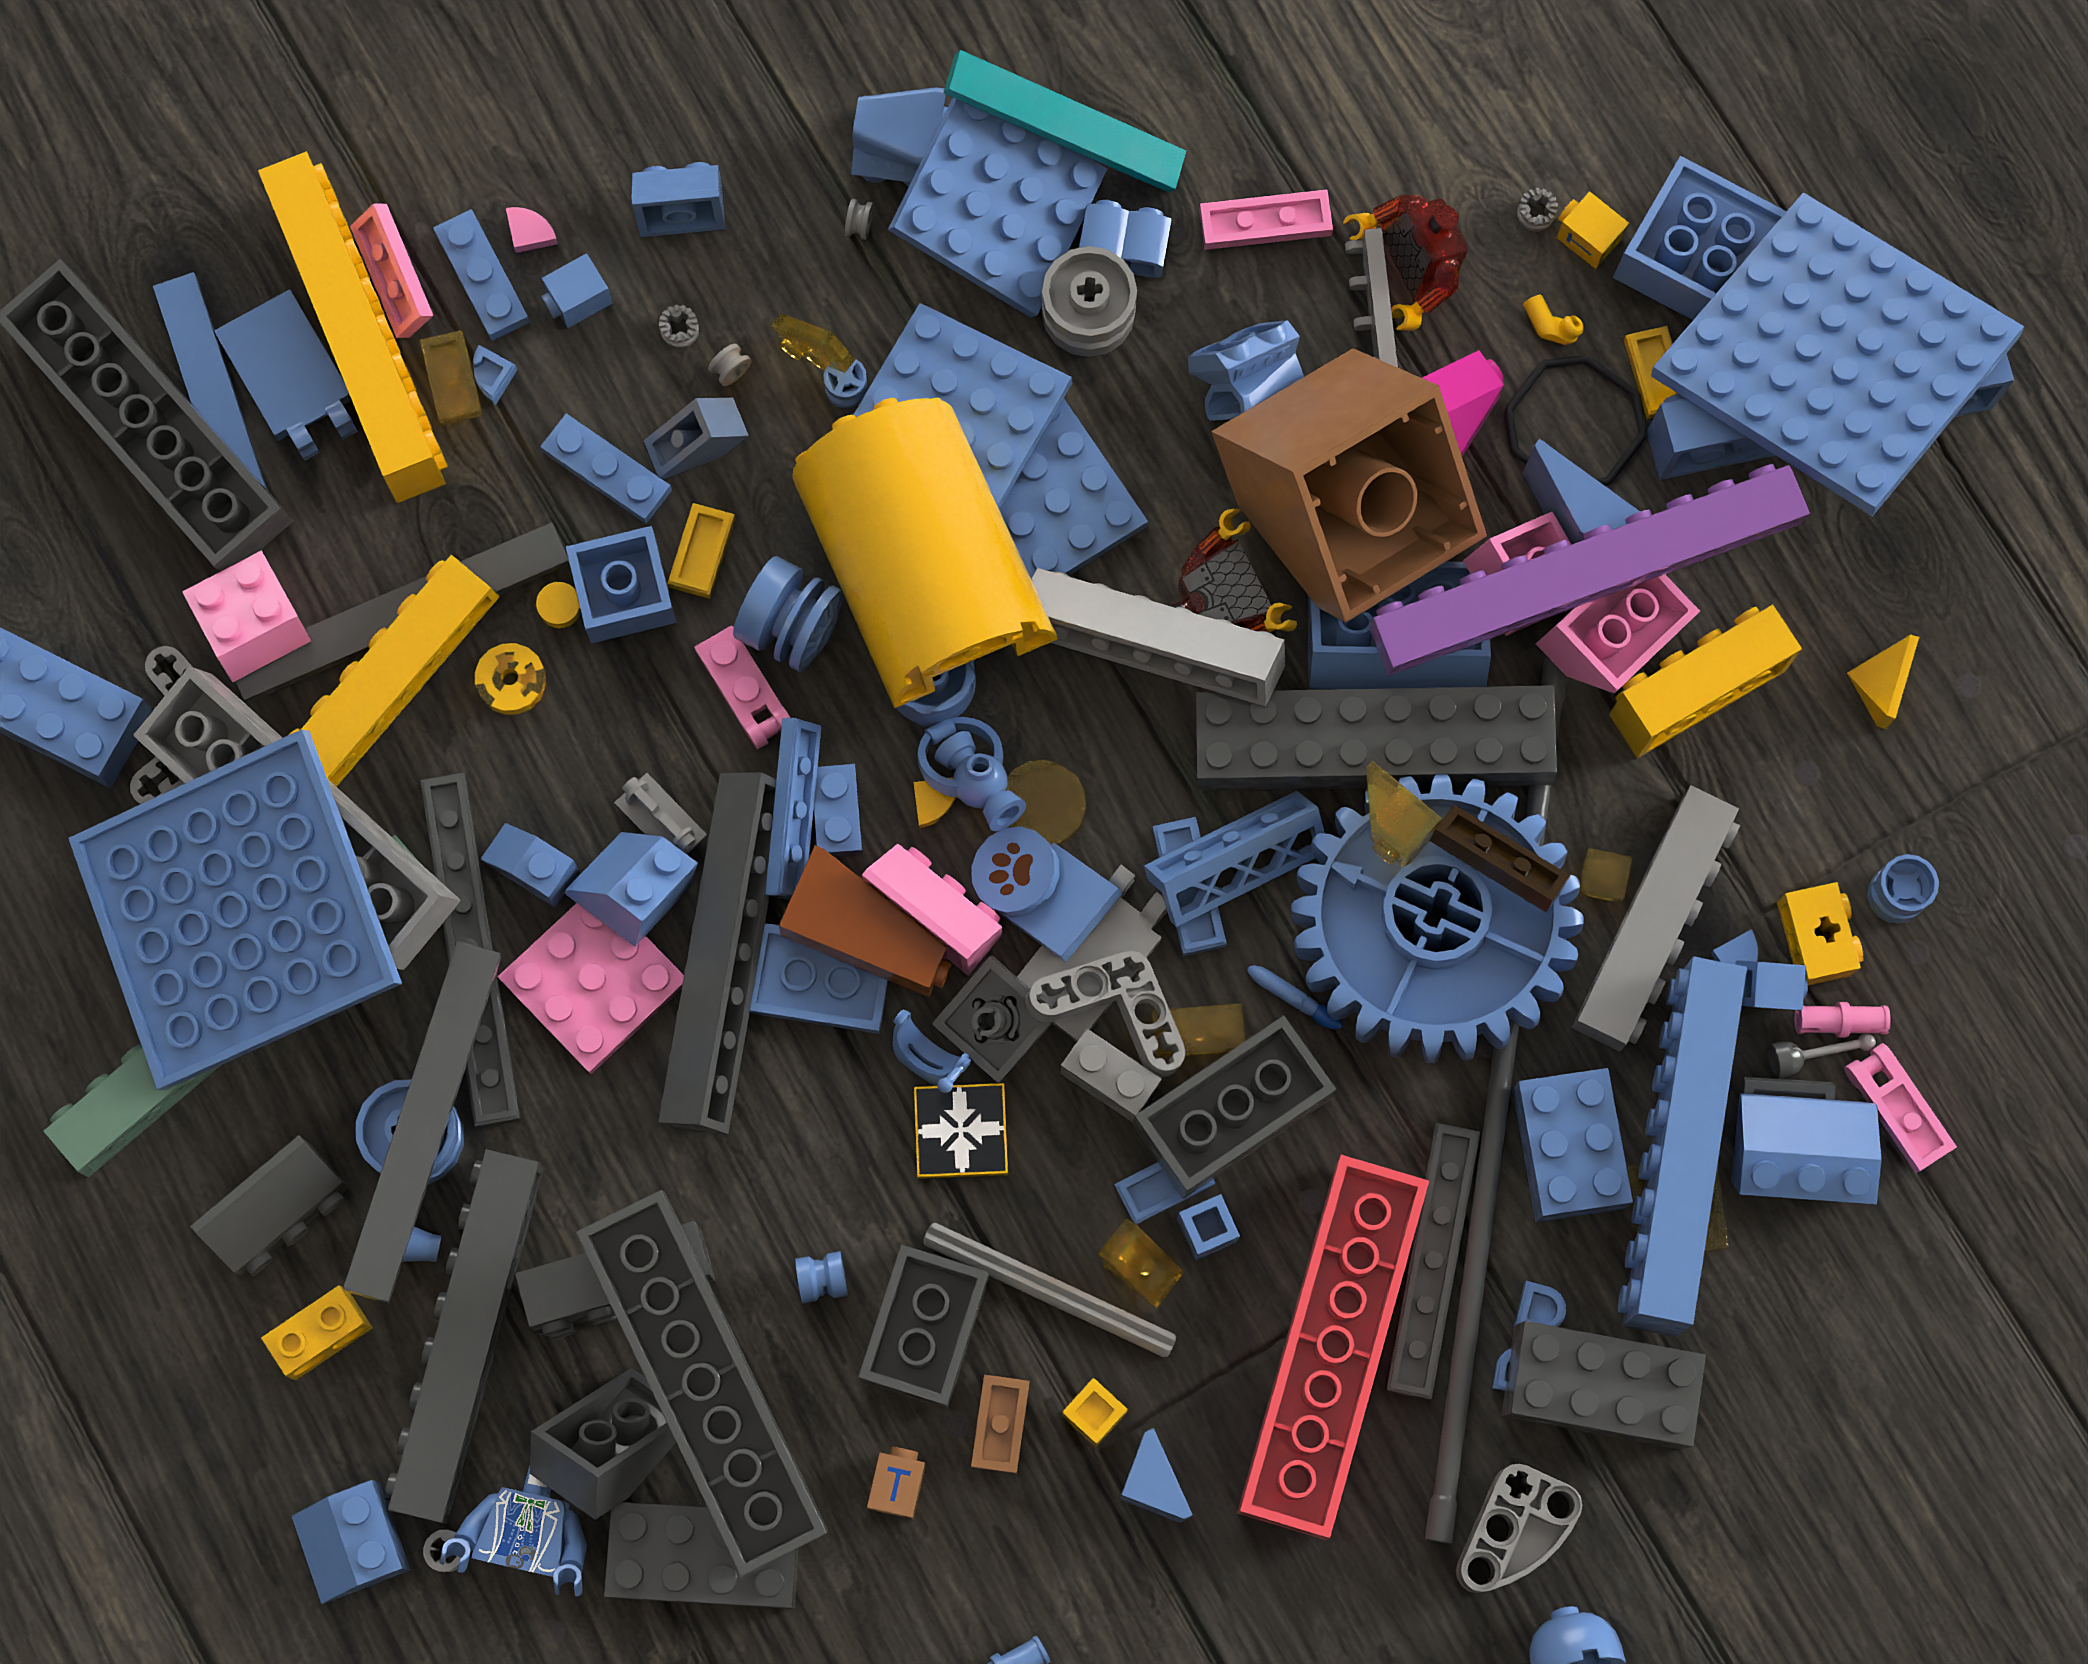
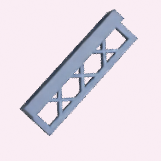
[1144,791,1325,927]

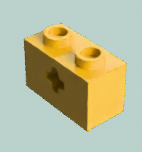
[1777,882,1863,986]

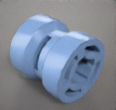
[795,1251,848,1304]

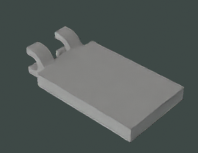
[1017,865,1167,1042]

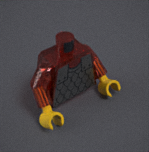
[1343,194,1468,331]
[1170,509,1297,635]

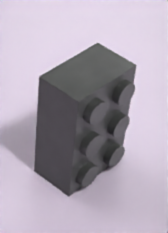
[858,1244,989,1409]

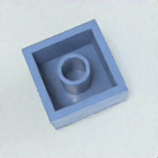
[566,526,677,644]

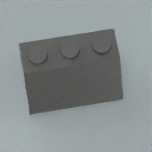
[190,1135,350,1278]

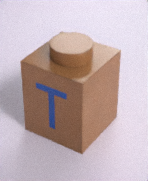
[867,1447,926,1520]

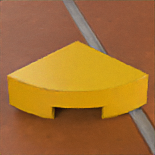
[914,777,956,828]

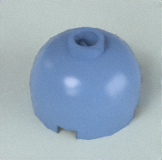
[1529,1606,1626,1664]

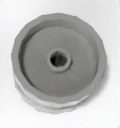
[1041,246,1137,357]

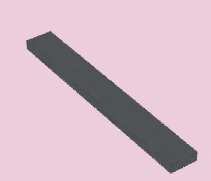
[236,522,570,704]
[420,773,521,1128]
[343,941,501,1304]

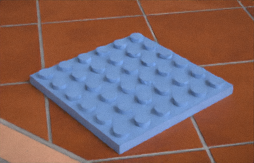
[1651,192,2024,517]
[68,729,402,1090]

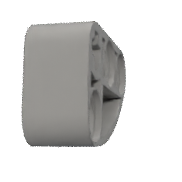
[1456,1464,1583,1593]

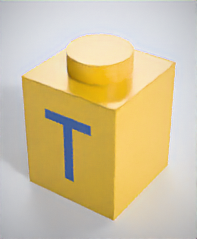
[1556,191,1629,269]

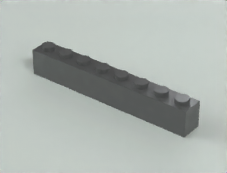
[658,772,776,1134]
[384,1149,544,1525]

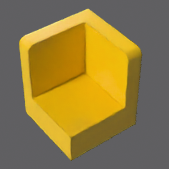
[1062,1378,1128,1447]

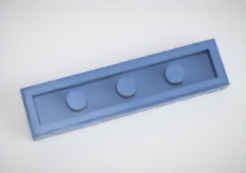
[765,718,821,900]

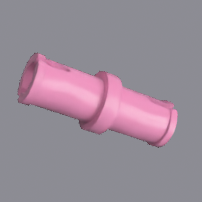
[1794,1002,1891,1038]

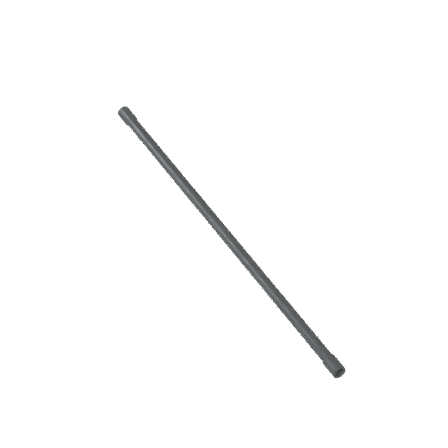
[1425,657,1568,1544]

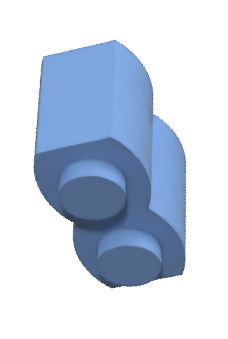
[1079,200,1171,278]

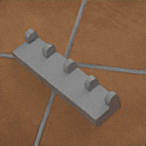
[1345,228,1398,368]

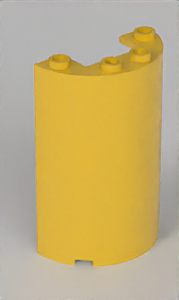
[792,398,1058,709]

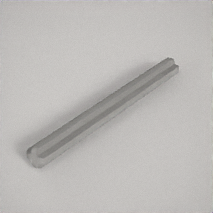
[923,1223,1176,1357]

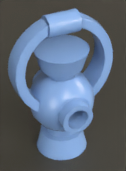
[917,717,1026,831]

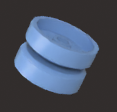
[356,1079,464,1184]

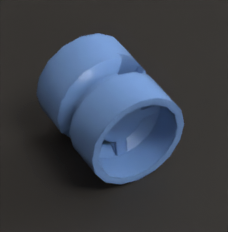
[1867,854,1939,924]

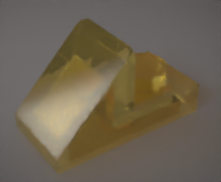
[1098,1218,1184,1308]

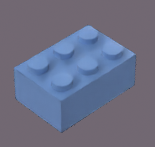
[1512,1068,1633,1222]

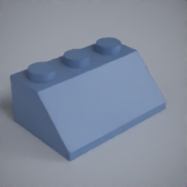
[1731,1093,1881,1204]

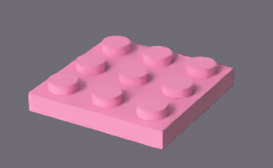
[498,903,684,1074]

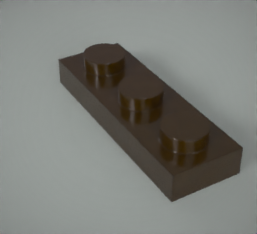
[1429,805,1570,912]

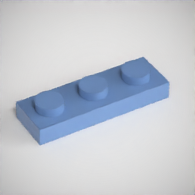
[433,209,530,341]
[540,413,672,524]

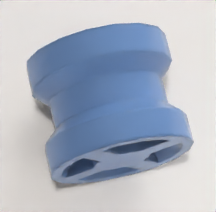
[823,356,868,409]

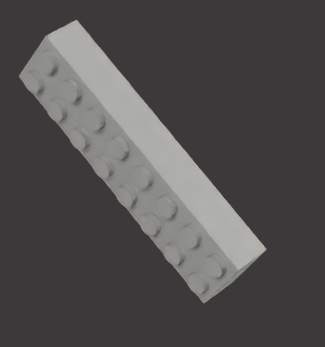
[133,666,461,970]

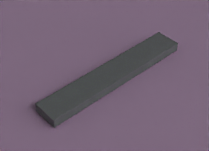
[1385,1123,1480,1400]

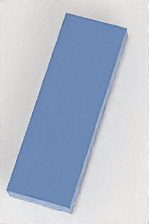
[1152,817,1227,957]

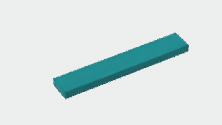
[943,50,1186,193]

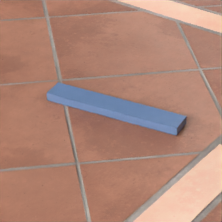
[153,272,268,490]

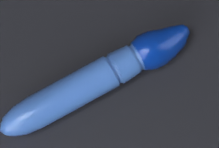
[1247,965,1343,1030]

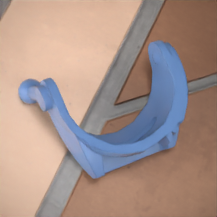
[892,1009,971,1093]

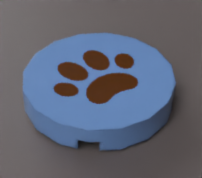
[971,826,1060,916]

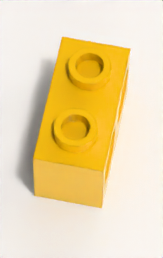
[261,1285,373,1380]

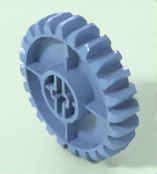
[1291,774,1584,1064]

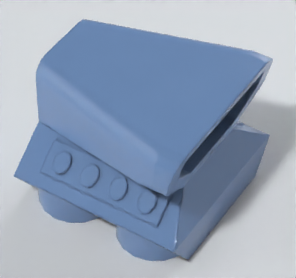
[851,87,948,186]
[1188,320,1304,421]

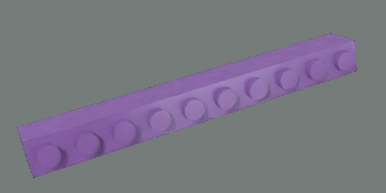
[1369,464,1810,676]

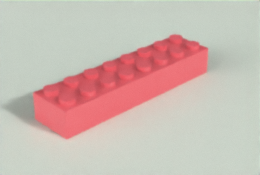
[1237,1155,1429,1540]

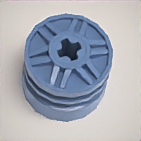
[733,556,844,672]

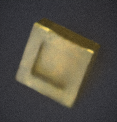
[1578,848,1632,903]

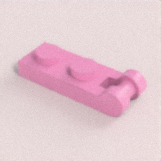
[694,625,790,750]
[1844,1043,1957,1173]

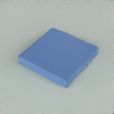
[1000,843,1122,963]

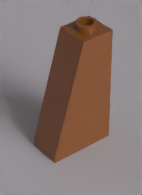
[779,845,952,997]

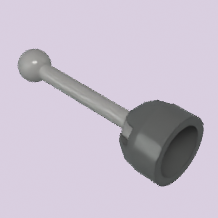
[1767,1033,1876,1079]

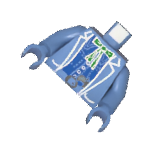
[440,1465,587,1596]

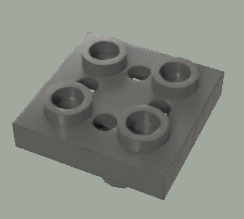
[932,956,1054,1083]

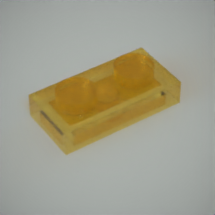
[771,313,855,373]
[420,330,483,425]
[1152,1003,1245,1057]

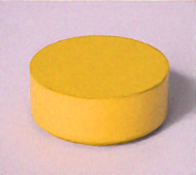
[536,582,581,628]

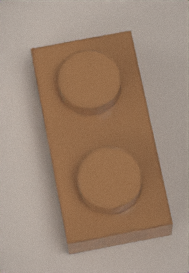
[971,1374,1030,1474]

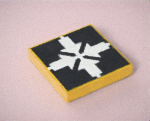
[914,1083,1008,1179]

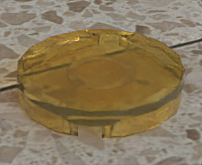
[1006,760,1086,845]

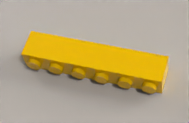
[289,555,500,787]

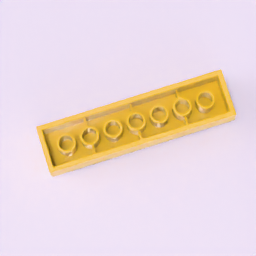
[258,151,448,503]

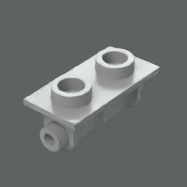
[614,773,708,854]

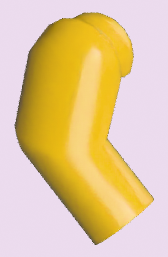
[1523,295,1584,345]

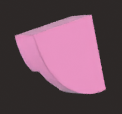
[506,207,558,253]

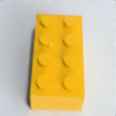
[1609,605,1802,759]

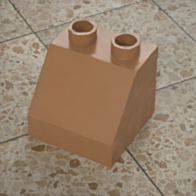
[1211,348,1487,623]

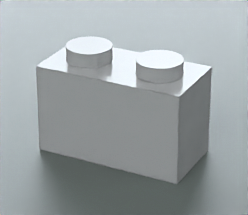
[1060,1028,1162,1123]

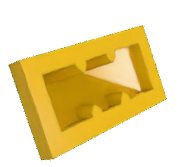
[1847,635,1919,729]

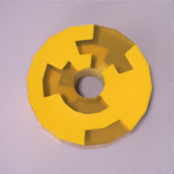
[475,643,546,715]

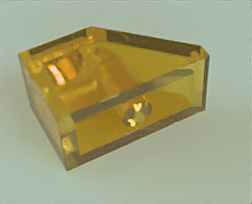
[1366,761,1442,867]

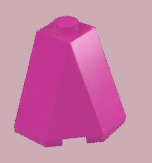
[1422,350,1504,457]

